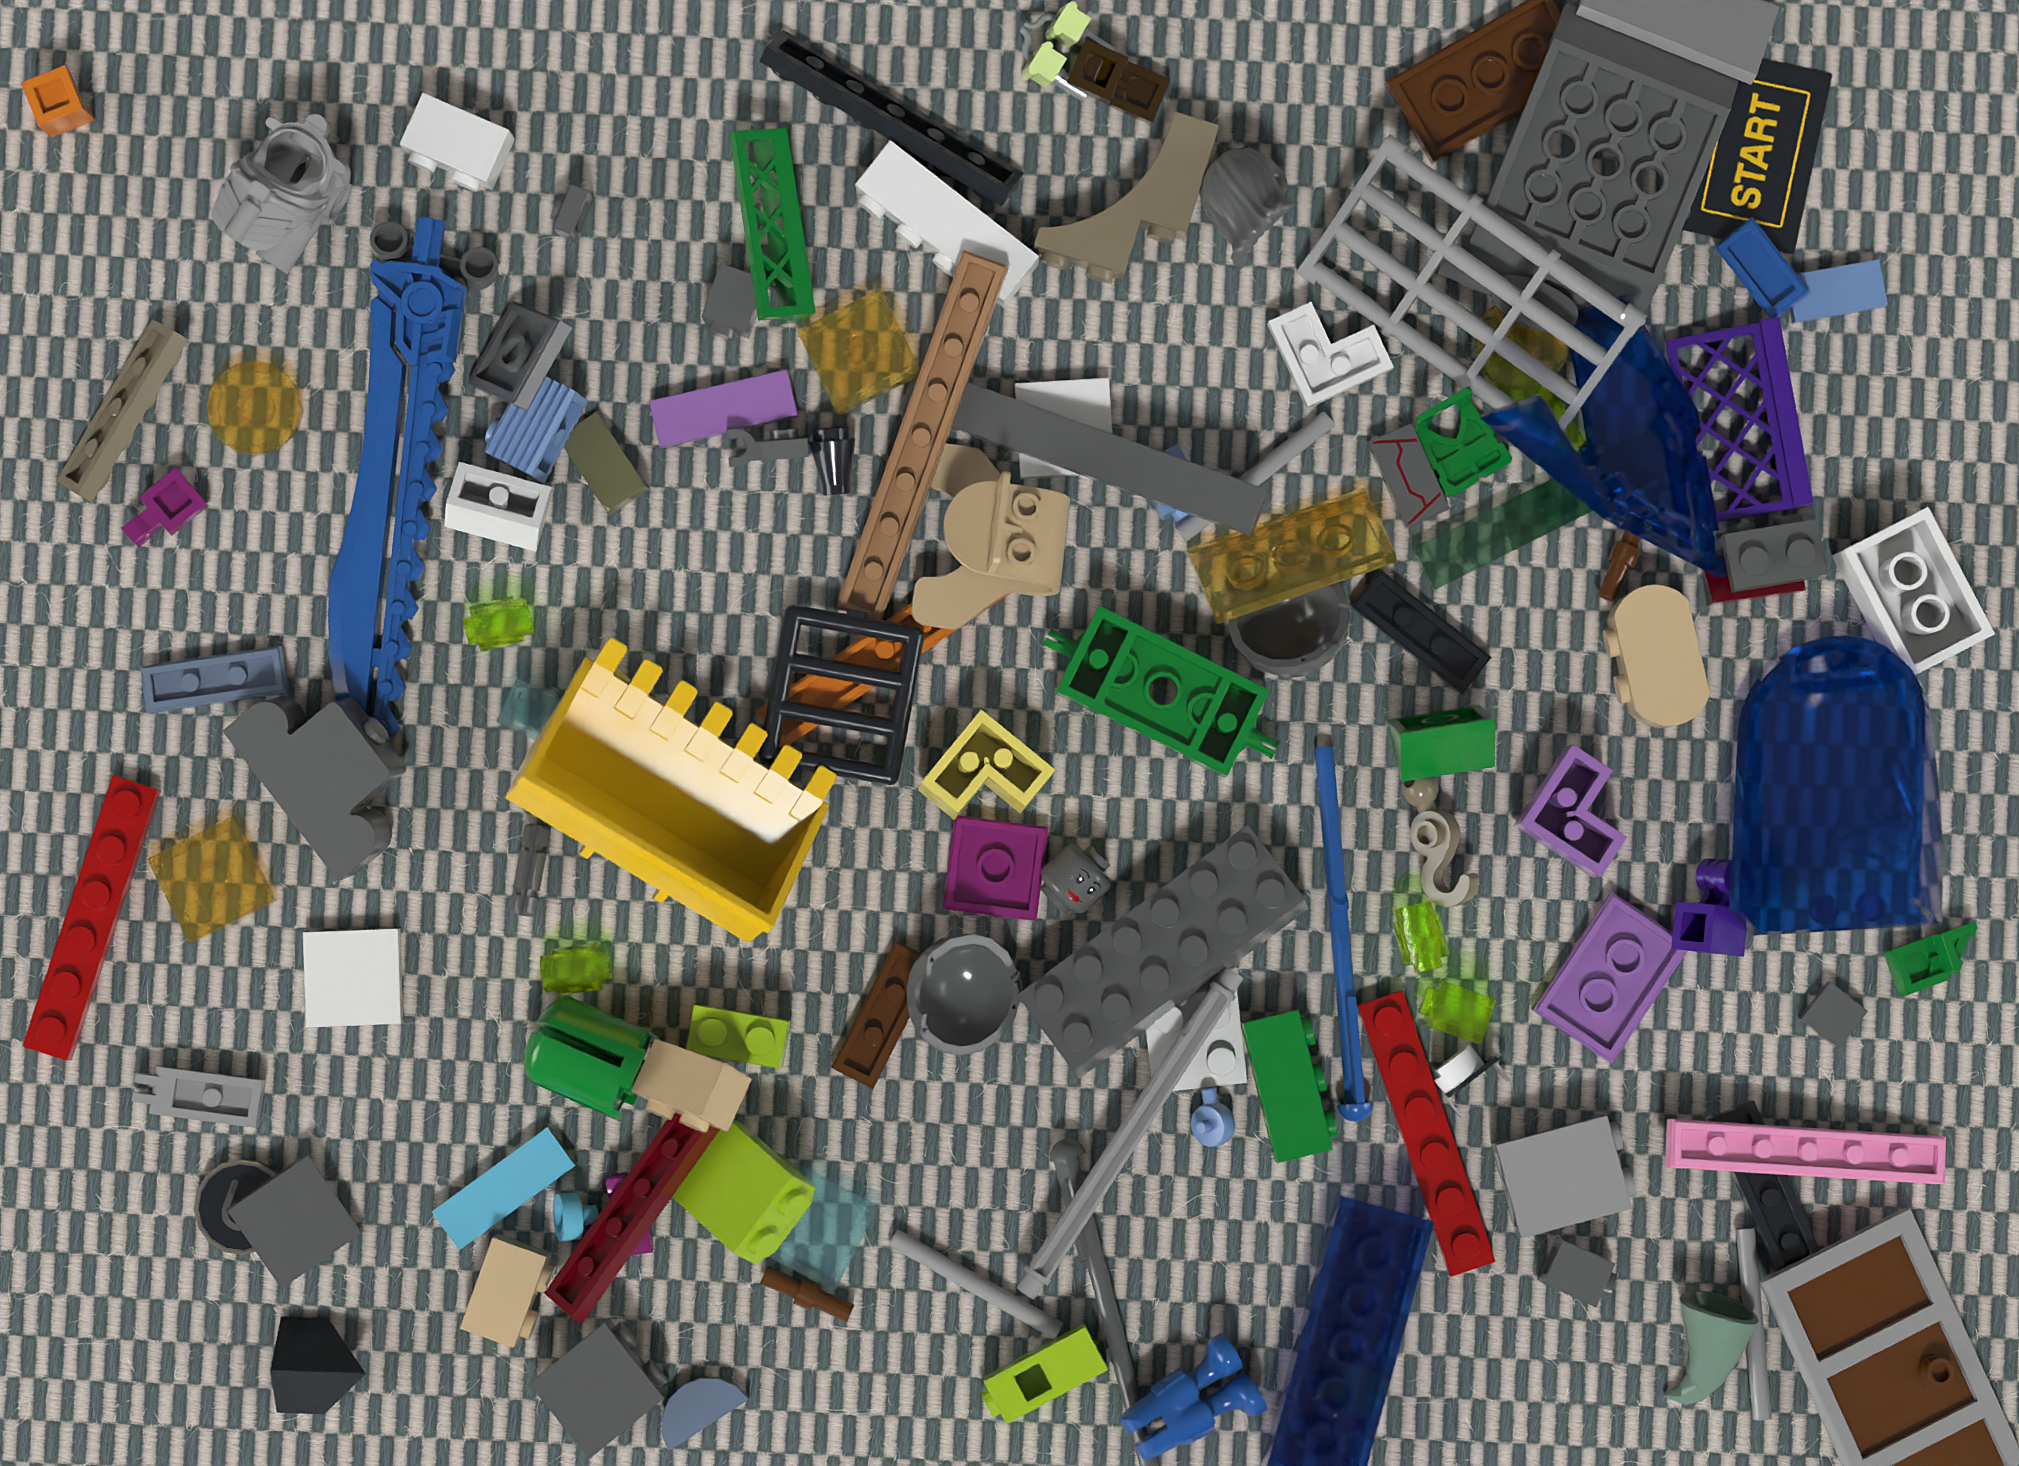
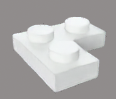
[1267,302,1394,409]

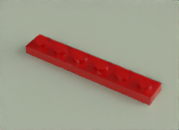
[22,775,161,1061]
[1357,990,1496,1277]

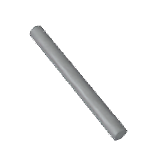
[1175,411,1334,542]
[1736,1227,1772,1420]
[888,1229,1063,1339]

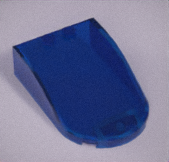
[1729,636,1943,936]

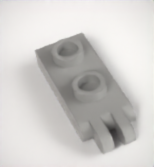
[131,1066,266,1128]

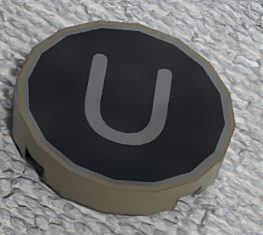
[194,1158,278,1255]

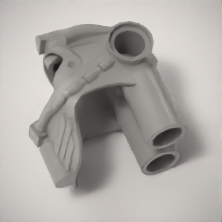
[211,114,353,275]

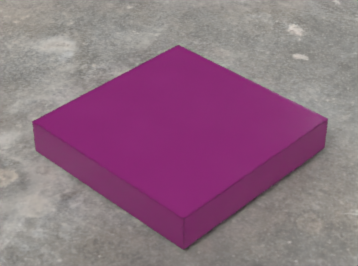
[943,815,1049,921]

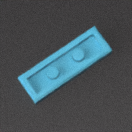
[432,1127,577,1250]

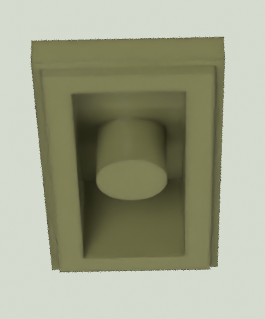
[564,412,649,516]

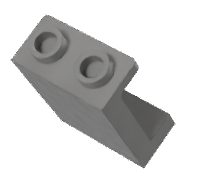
[1491,1113,1636,1238]

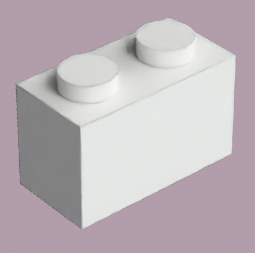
[400,93,515,192]
[444,462,551,551]

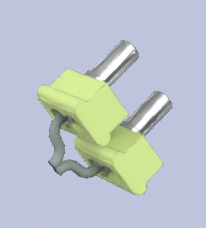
[1020,1,1115,101]

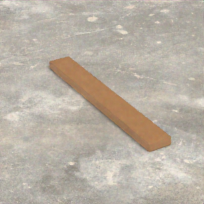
[836,250,1009,620]

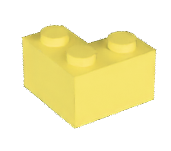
[918,709,1055,820]

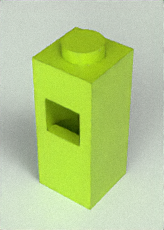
[980,1322,1108,1424]

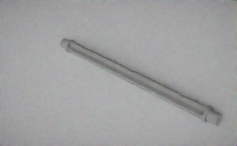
[1016,967,1244,1299]

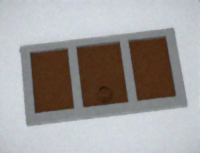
[1759,1208,2019,1466]

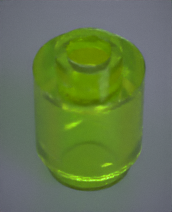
[462,595,535,652]
[1393,901,1450,973]
[540,943,612,996]

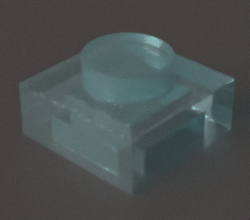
[496,679,561,740]

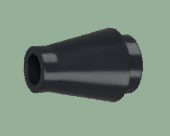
[809,426,856,495]

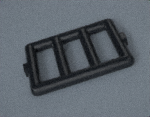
[759,604,925,785]

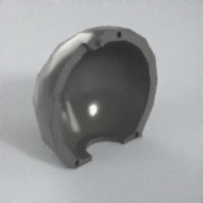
[1228,566,1350,678]
[907,934,1021,1056]

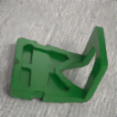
[1414,387,1512,498]

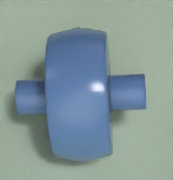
[1191,1087,1235,1147]

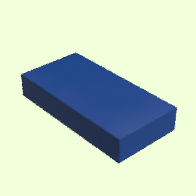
[1714,217,1811,318]

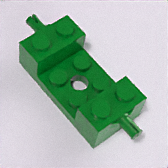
[1042,605,1280,778]

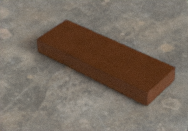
[831,941,922,1089]

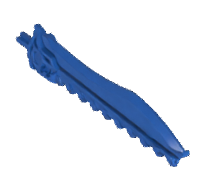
[328,217,467,739]

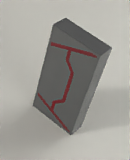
[1367,423,1450,529]

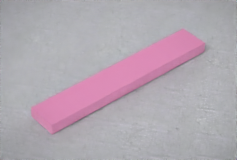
[1665,1119,1946,1184]

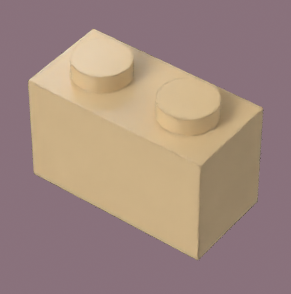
[631,1039,751,1133]
[460,1234,555,1348]

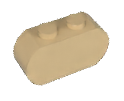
[1603,585,1710,728]

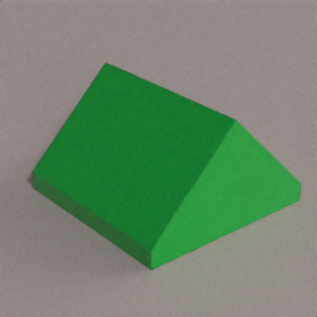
[1387,704,1496,782]

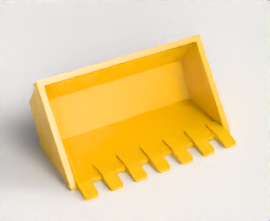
[505,637,837,943]

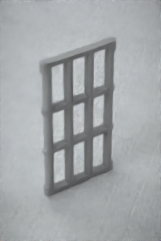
[1297,134,1648,453]

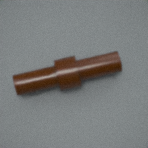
[1597,509,1651,602]
[760,1266,854,1322]

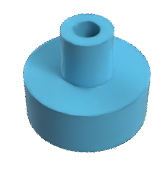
[553,1192,598,1242]

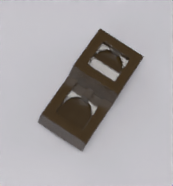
[1067,39,1171,126]

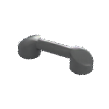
[370,221,499,291]

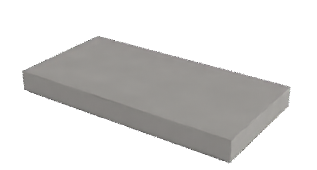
[1576,0,1780,85]

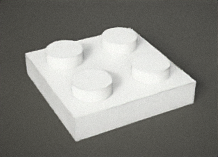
[1145,990,1247,1091]

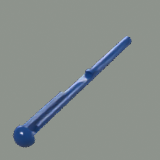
[1315,746,1374,1122]

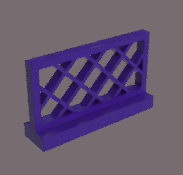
[1666,317,1814,526]

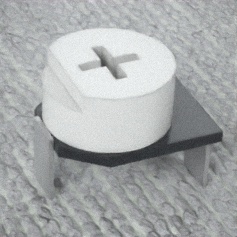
[1434,1044,1511,1118]

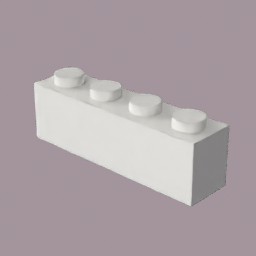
[855,140,1039,308]

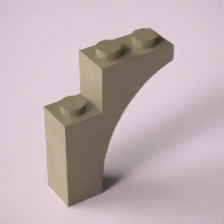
[1033,111,1219,284]

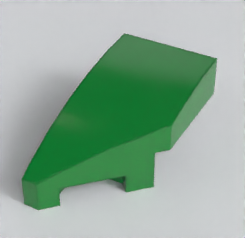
[1883,921,1977,997]

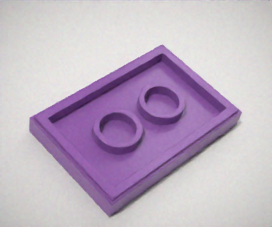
[1531,892,1687,1064]

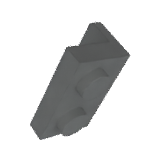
[1717,514,1828,593]

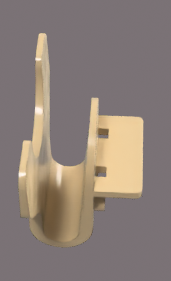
[911,443,1070,630]

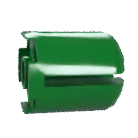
[524,997,660,1122]

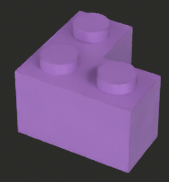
[1513,744,1627,878]

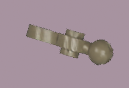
[1401,777,1480,907]

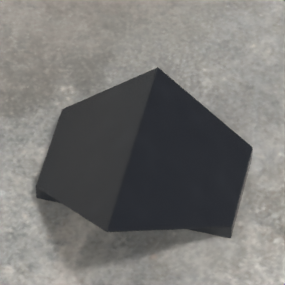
[270,1316,366,1414]

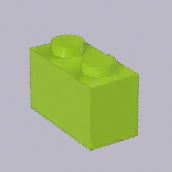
[686,1004,791,1069]

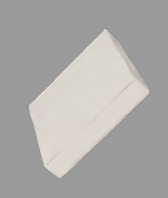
[1015,378,1112,479]
[303,929,403,1027]

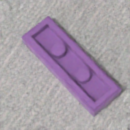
[649,369,798,449]

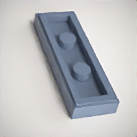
[140,646,290,714]

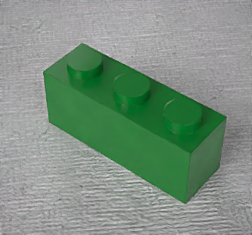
[1241,1009,1338,1163]

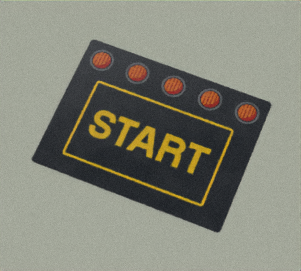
[1682,58,1832,254]

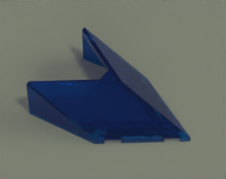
[1480,295,1727,578]

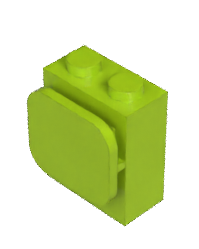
[672,1120,816,1265]

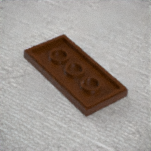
[1384,0,1562,164]

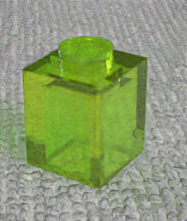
[1418,980,1496,1045]

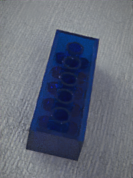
[1261,1192,1435,1466]

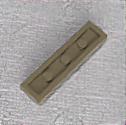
[56,319,188,502]

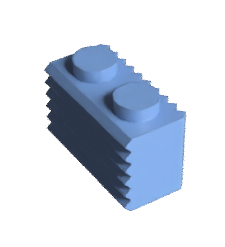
[484,376,587,483]

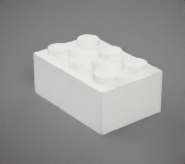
[1832,507,1995,681]

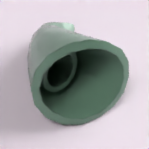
[1664,1291,1759,1405]

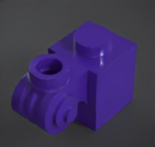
[1671,858,1749,957]

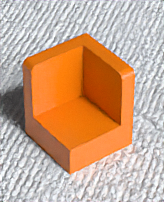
[21,65,95,138]

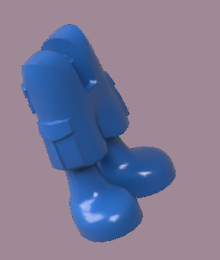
[1119,1333,1267,1460]

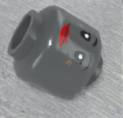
[1040,844,1111,914]

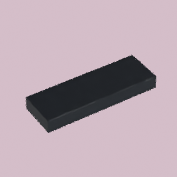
[1350,569,1492,695]

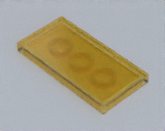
[1187,488,1397,624]

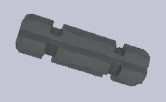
[509,823,551,917]

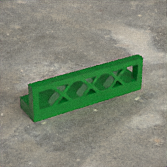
[729,128,816,324]

